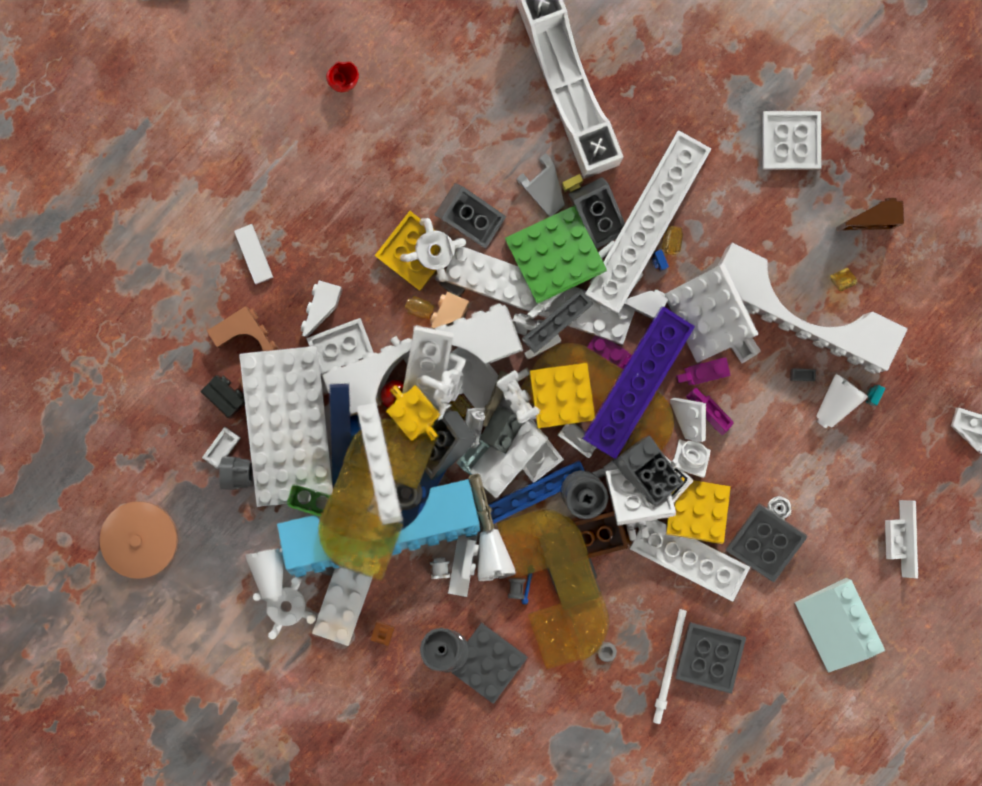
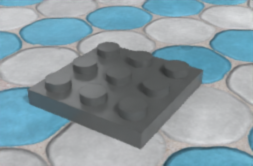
[726,503,808,582]
[451,622,528,704]
[675,622,746,694]

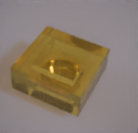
[830,268,857,292]

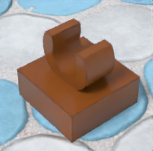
[371,621,395,646]

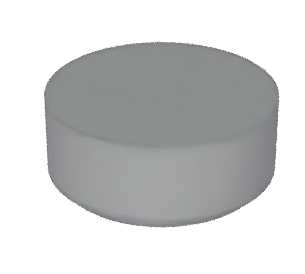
[597,642,617,662]

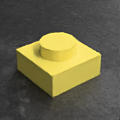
[562,174,583,192]

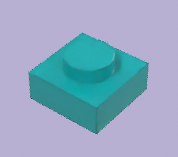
[866,385,886,406]

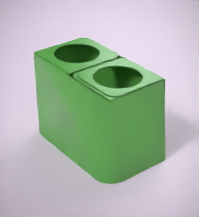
[287,484,333,516]

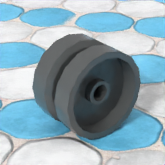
[560,470,608,519]
[420,628,469,673]

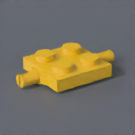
[386,385,441,441]

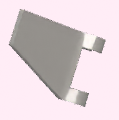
[516,153,565,217]

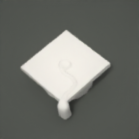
[671,439,711,478]

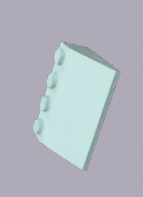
[794,578,885,672]

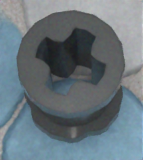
[508,577,526,599]

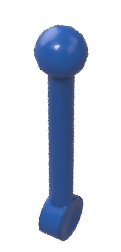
[521,565,535,605]

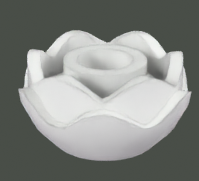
[767,496,791,519]

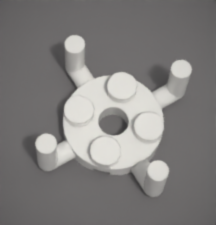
[400,218,466,282]
[421,352,465,420]
[497,368,540,424]
[253,577,317,639]

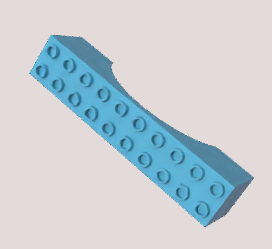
[277,479,480,577]

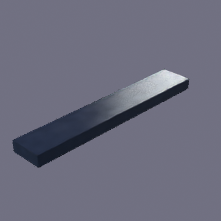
[329,383,352,489]

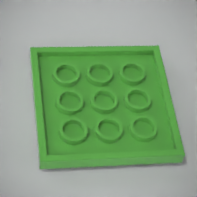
[505,206,607,304]

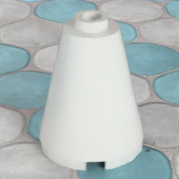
[816,374,868,428]
[477,528,516,581]
[246,548,284,602]

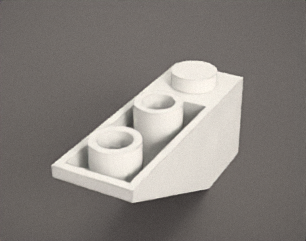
[301,280,343,337]

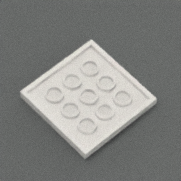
[665,263,758,363]

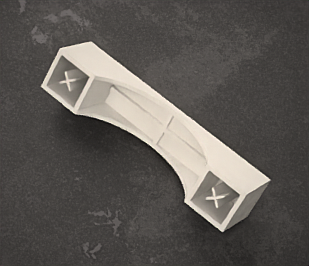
[516,0,623,179]
[717,243,908,374]
[323,304,524,416]

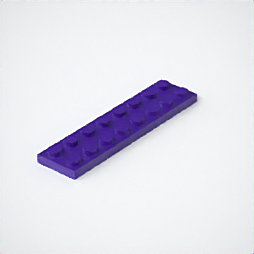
[582,306,695,459]

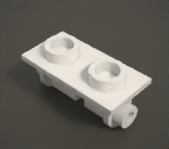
[512,313,542,336]
[465,408,485,448]

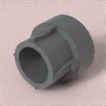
[219,457,252,490]
[394,477,423,510]

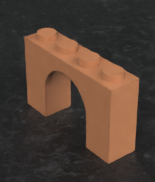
[207,306,279,388]

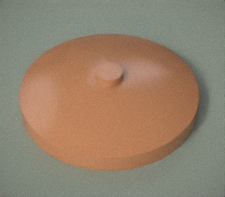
[100,501,178,579]

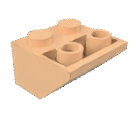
[430,291,469,330]

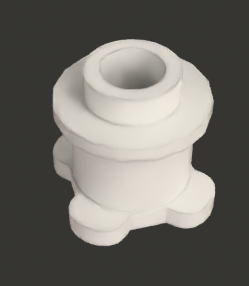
[430,557,450,579]

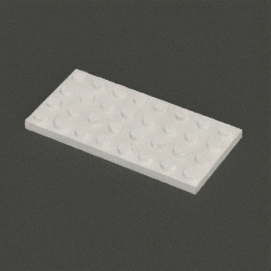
[239,346,334,507]

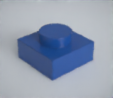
[651,249,669,272]

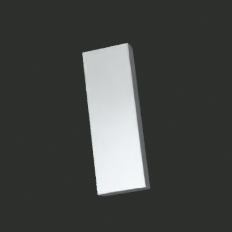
[234,224,274,284]

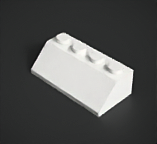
[470,420,548,498]

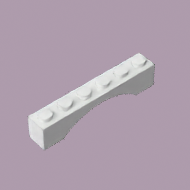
[357,403,402,525]

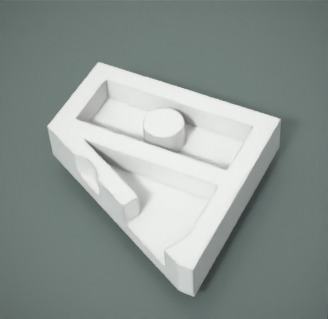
[670,398,706,442]
[951,408,982,454]

